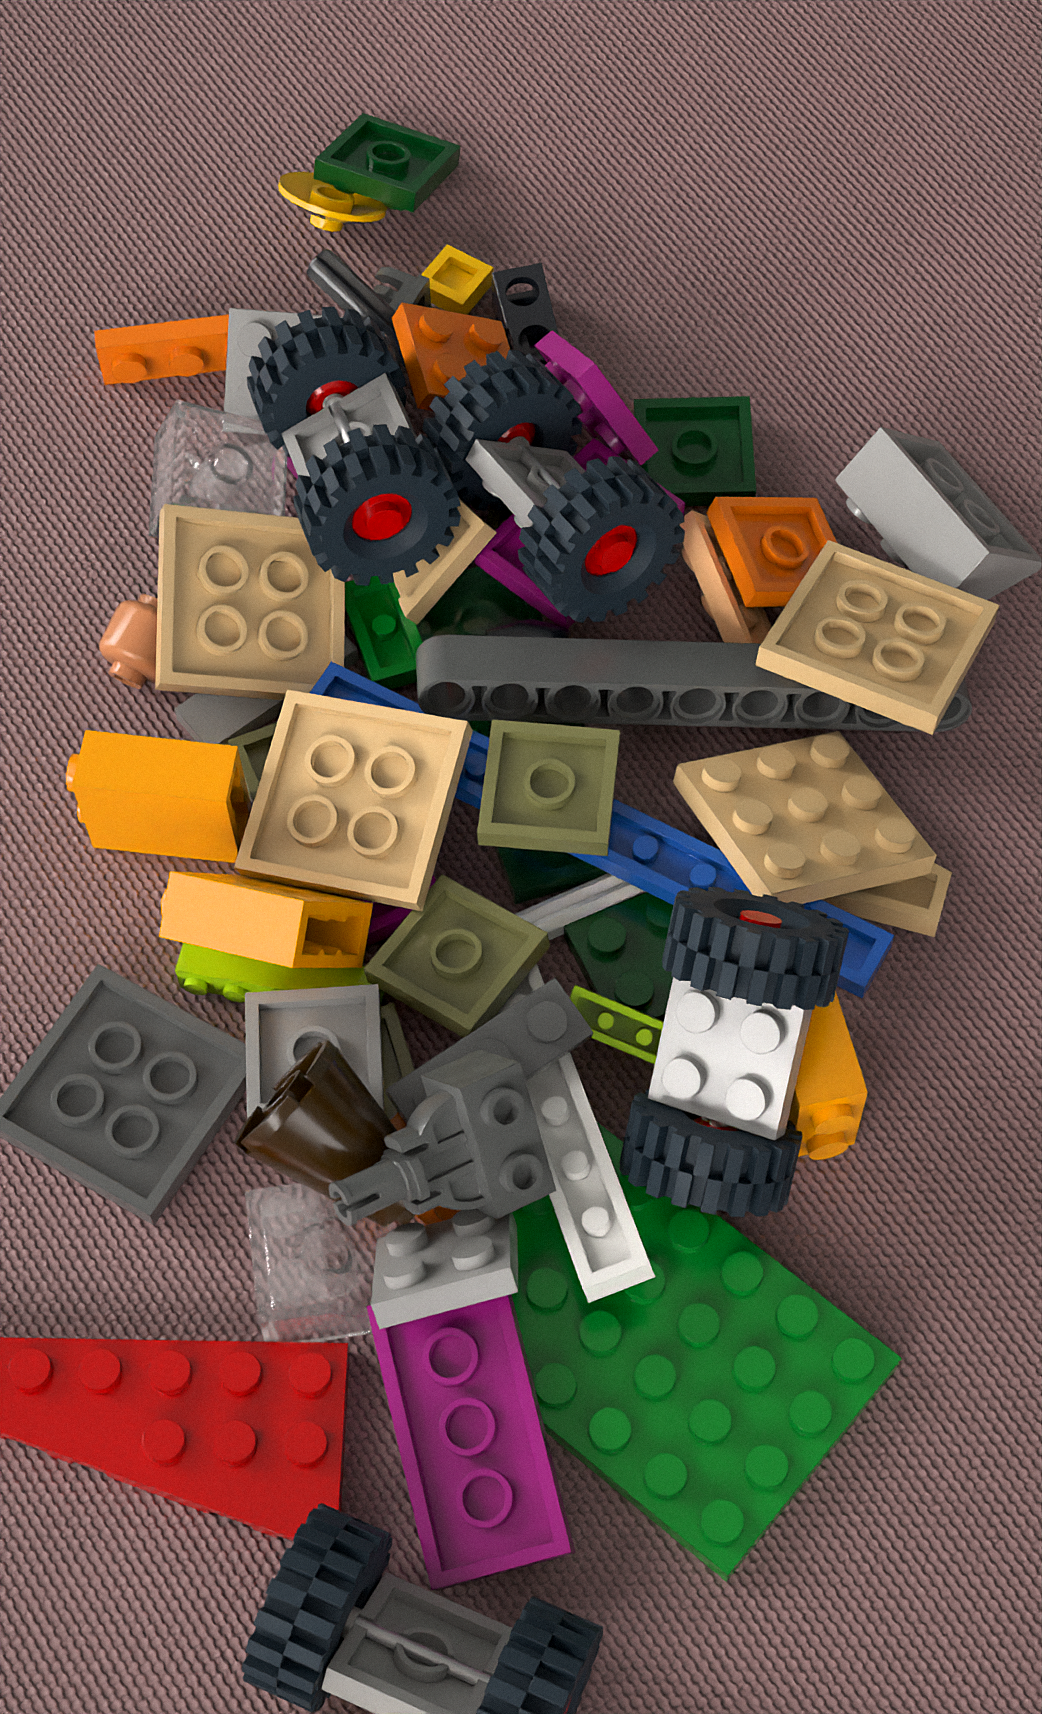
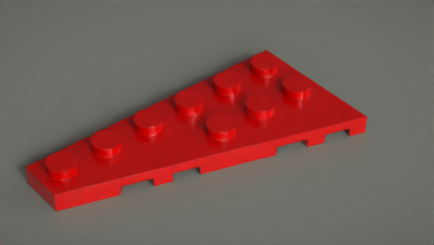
[0,1337,350,1541]

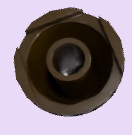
[234,1039,416,1227]

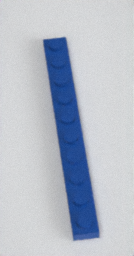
[310,661,894,999]

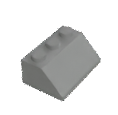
[835,427,1042,600]

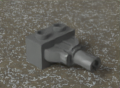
[329,1049,557,1226]

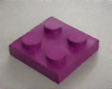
[534,330,658,466]

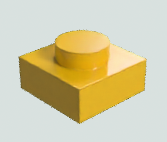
[421,244,494,315]

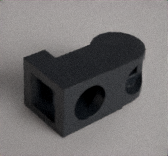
[492,263,558,365]

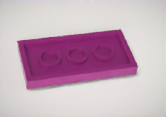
[366,1294,576,1591]

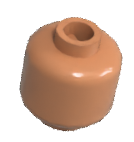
[99,594,158,689]

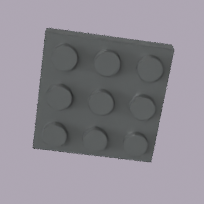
[0,964,246,1225]

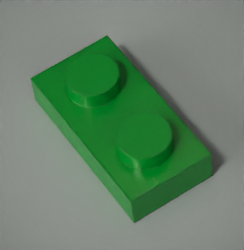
[345,576,423,690]

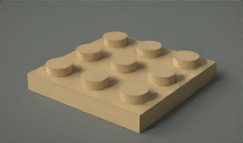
[155,504,345,700]
[755,540,1000,735]
[234,689,473,912]
[673,731,937,904]

